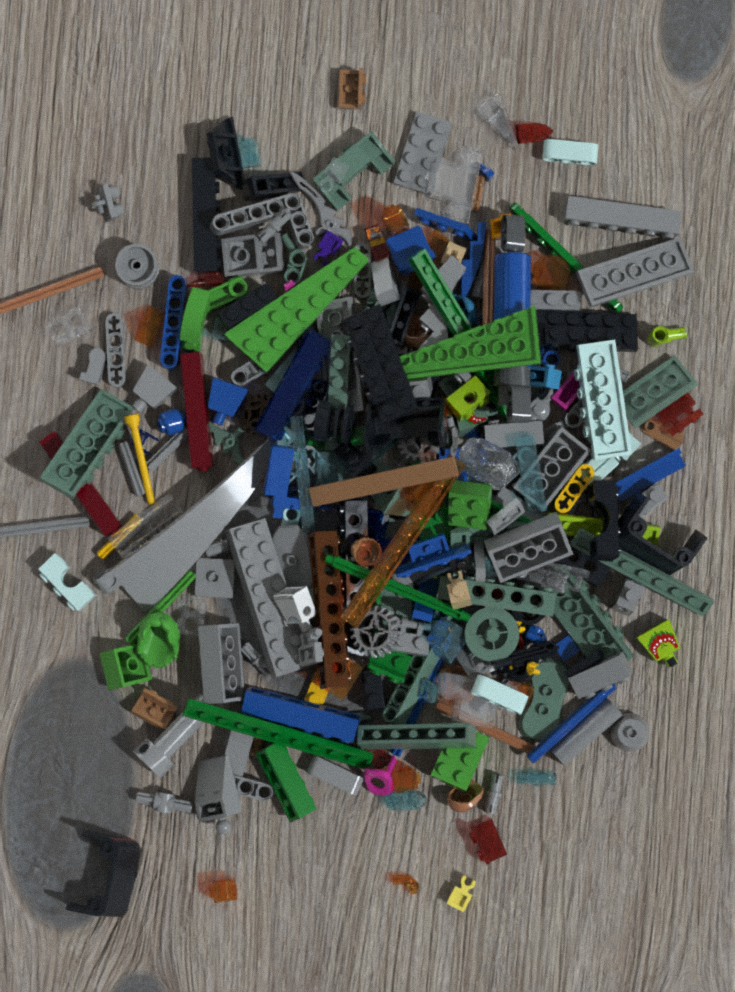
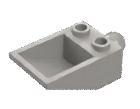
[195,755,242,834]

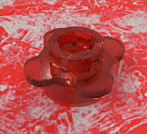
[372,749,391,769]

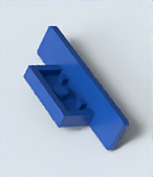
[394,532,471,578]

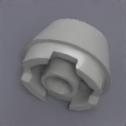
[611,713,649,752]

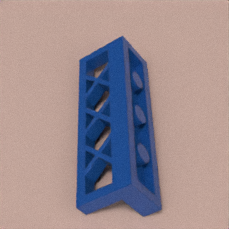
[616,448,686,503]

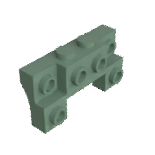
[312,131,396,211]

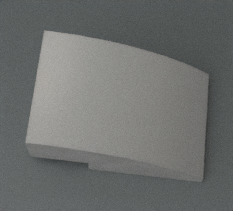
[221,232,286,277]

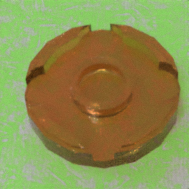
[532,254,570,291]

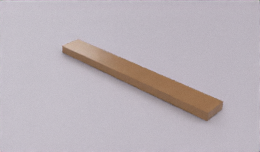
[308,456,459,507]

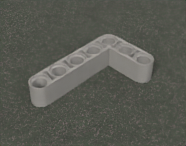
[210,193,314,250]

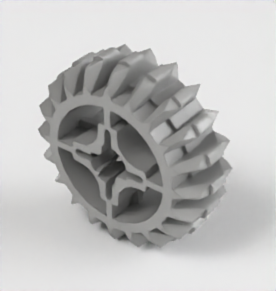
[350,605,403,658]

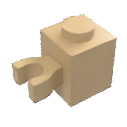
[440,241,467,266]
[447,570,472,610]

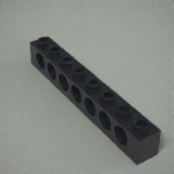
[337,500,369,656]

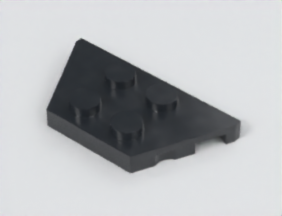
[206,117,245,190]

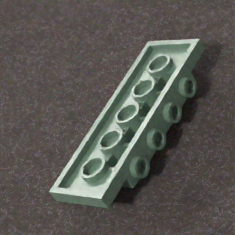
[40,389,134,499]
[534,564,634,665]

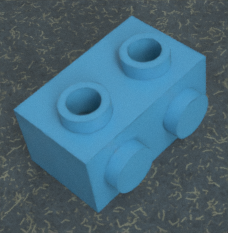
[530,364,562,390]

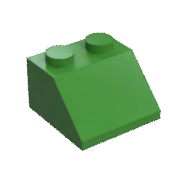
[99,644,152,691]

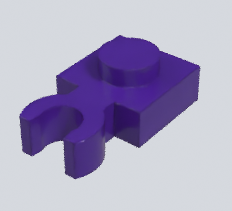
[313,230,344,266]

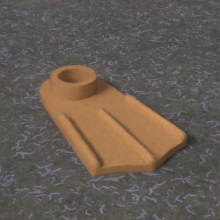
[641,418,684,451]

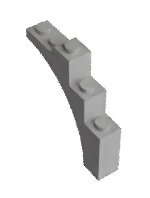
[418,255,471,383]

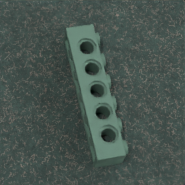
[437,572,557,617]

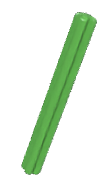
[125,570,196,645]

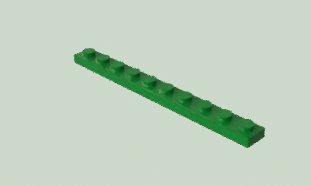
[408,248,507,422]
[182,699,374,769]

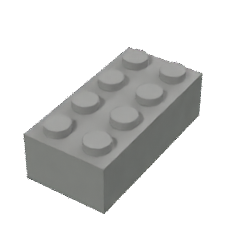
[511,425,591,511]
[484,512,573,583]
[198,623,245,704]

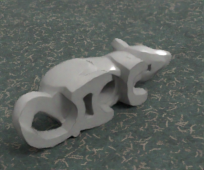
[530,389,554,422]

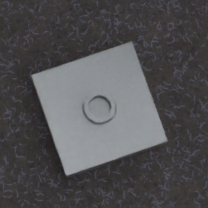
[195,558,235,598]

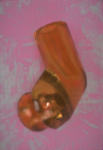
[392,874,419,894]

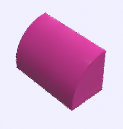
[551,371,580,414]

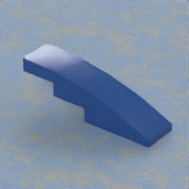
[461,222,486,297]

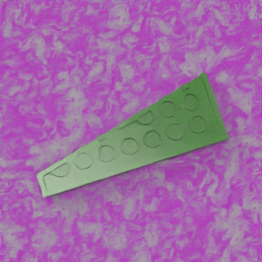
[224,247,369,373]
[400,306,541,380]

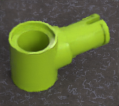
[647,326,687,348]

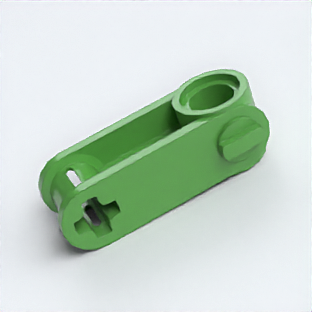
[207,275,250,315]

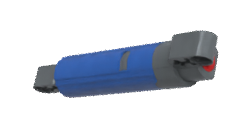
[493,215,531,423]

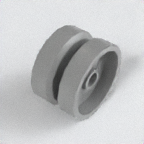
[115,244,160,289]

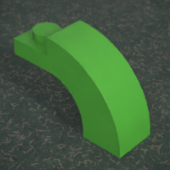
[180,287,211,352]

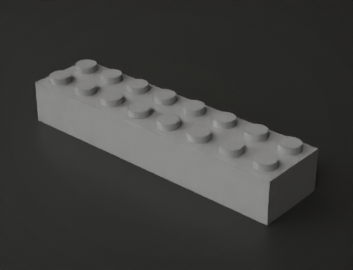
[225,518,312,679]

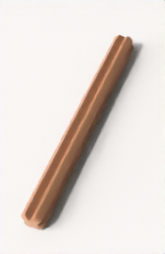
[482,229,496,326]
[0,267,104,314]
[435,701,536,754]

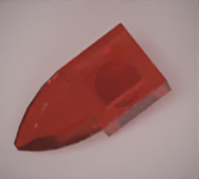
[515,123,553,144]
[187,272,225,287]

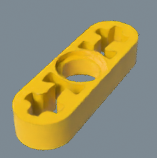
[554,464,594,513]

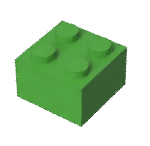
[448,480,492,530]

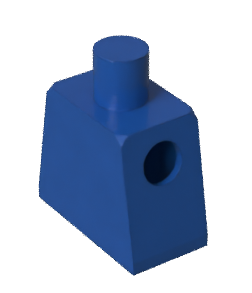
[208,378,249,426]

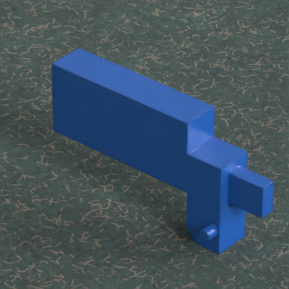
[263,444,301,519]

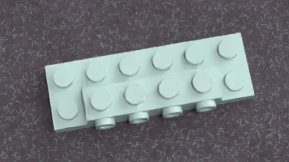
[574,340,632,460]

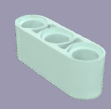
[542,139,599,165]
[470,674,528,715]

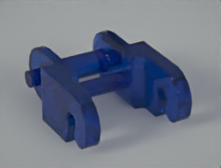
[130,429,159,455]

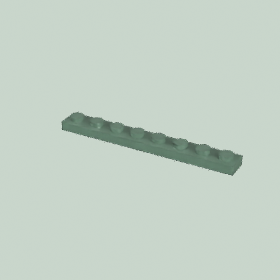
[570,528,714,617]

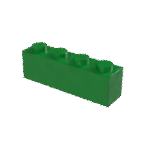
[255,743,317,823]

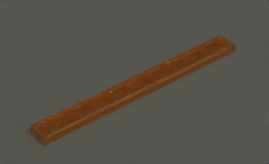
[340,454,466,628]

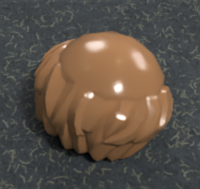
[351,537,382,566]

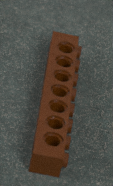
[308,531,350,689]

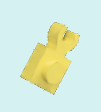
[446,875,476,912]

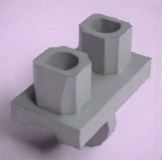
[91,184,125,222]

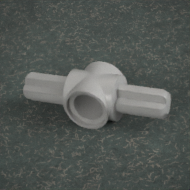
[136,791,193,814]

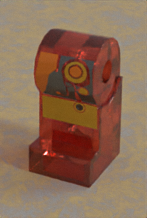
[364,223,391,261]

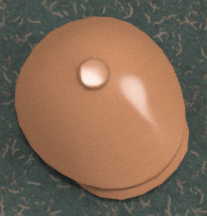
[404,314,432,347]
[447,781,484,813]

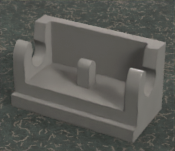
[450,636,492,679]

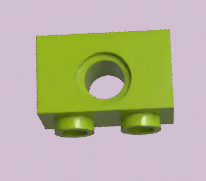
[445,375,491,421]

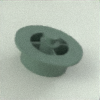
[465,607,519,661]

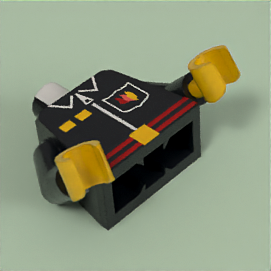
[489,621,540,683]

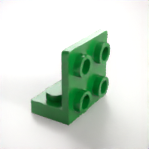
[367,643,413,684]

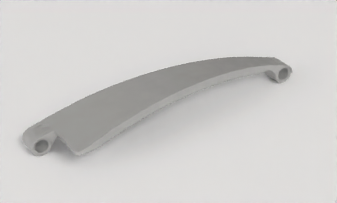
[93,422,296,612]

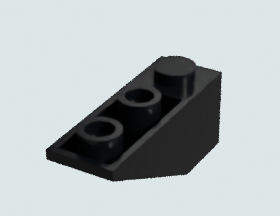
[298,379,329,442]

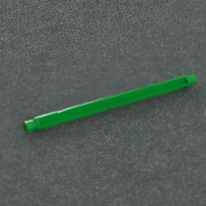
[324,554,471,622]

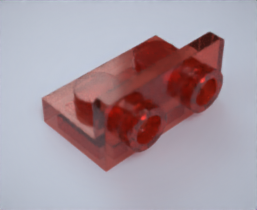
[469,818,507,865]

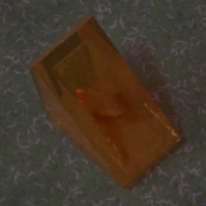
[135,305,165,348]

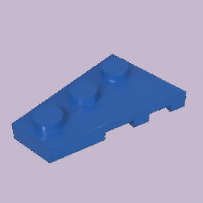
[414,208,477,241]

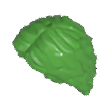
[137,612,180,668]

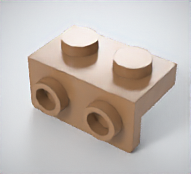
[338,68,366,110]
[131,688,178,731]

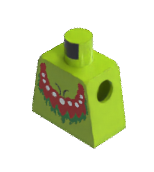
[635,619,680,668]

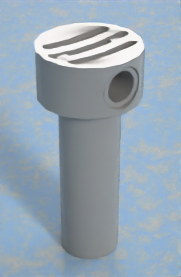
[133,694,211,779]

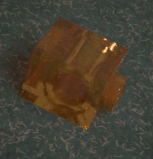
[209,878,238,903]

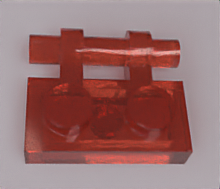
[656,392,703,436]

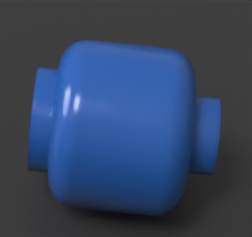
[156,408,186,436]

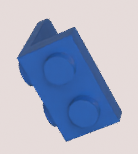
[386,226,435,275]

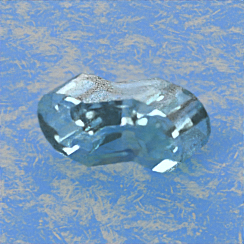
[385,791,426,811]

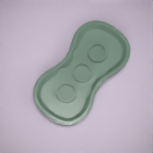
[518,658,571,743]

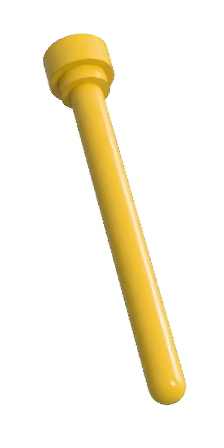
[124,413,155,505]

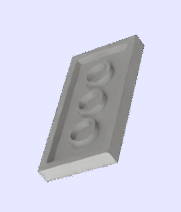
[393,111,452,195]

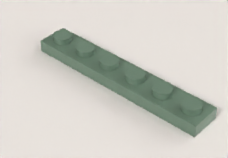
[325,335,351,450]

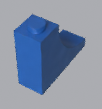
[411,576,440,622]

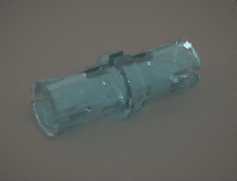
[517,771,557,786]

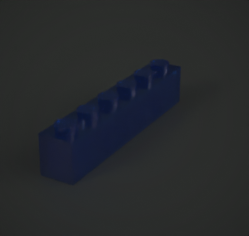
[253,330,331,443]

